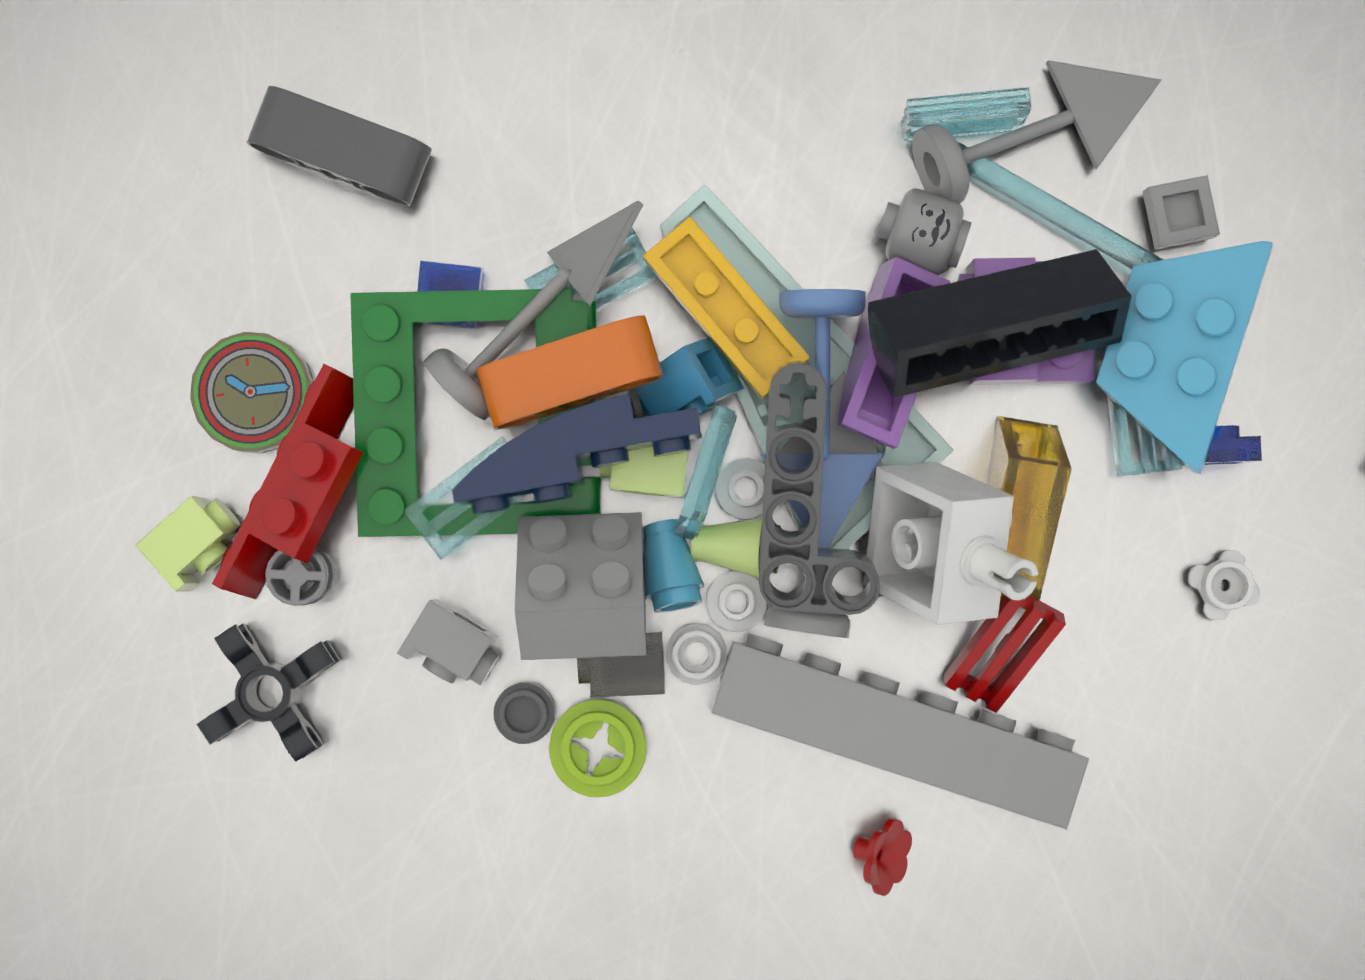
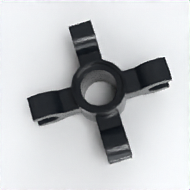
[196,623,341,762]

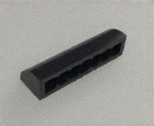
[868,249,1132,398]

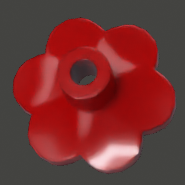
[853,818,912,896]

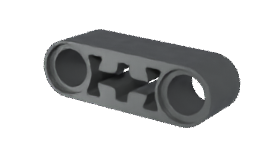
[246,86,432,207]

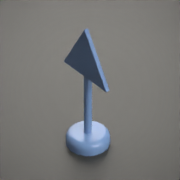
[760,289,883,548]

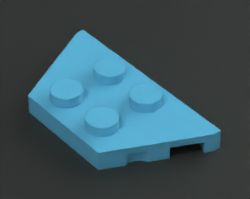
[1096,241,1273,474]

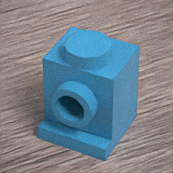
[635,337,744,416]

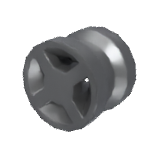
[265,547,335,606]

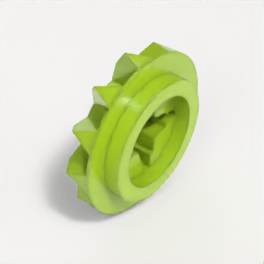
[549,699,647,797]

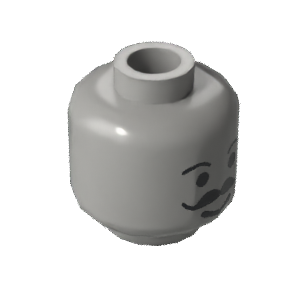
[877,188,972,275]

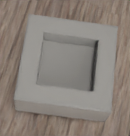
[1143,175,1220,250]

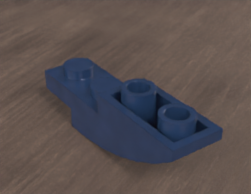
[452,394,702,514]

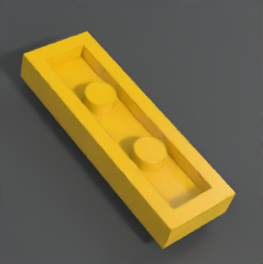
[643,216,810,399]

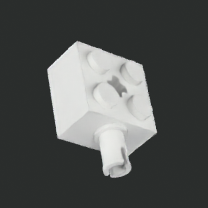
[863,462,1038,625]

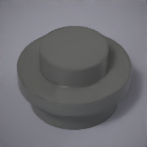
[493,682,555,744]

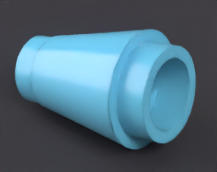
[643,519,705,613]

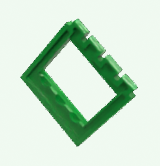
[350,289,601,537]

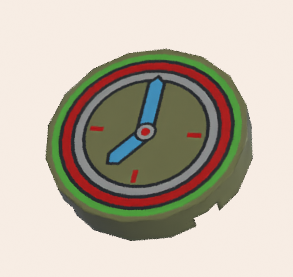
[190,332,313,453]

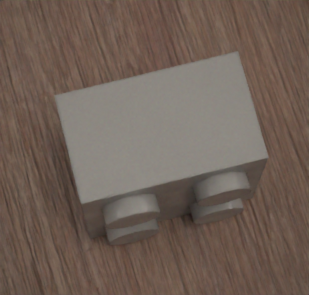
[515,512,647,660]

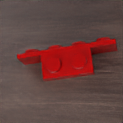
[212,364,364,599]

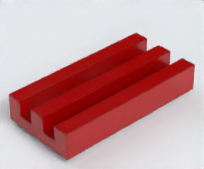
[944,595,1066,713]

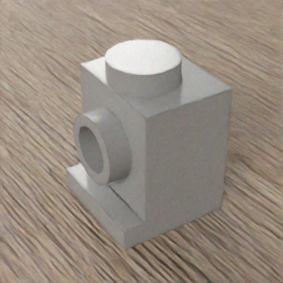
[397,599,500,686]

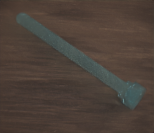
[958,142,1164,269]

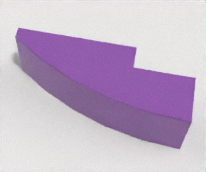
[838,256,950,449]

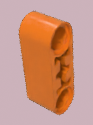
[476,315,664,430]

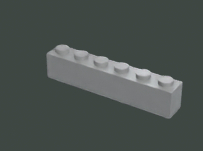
[710,633,1089,830]

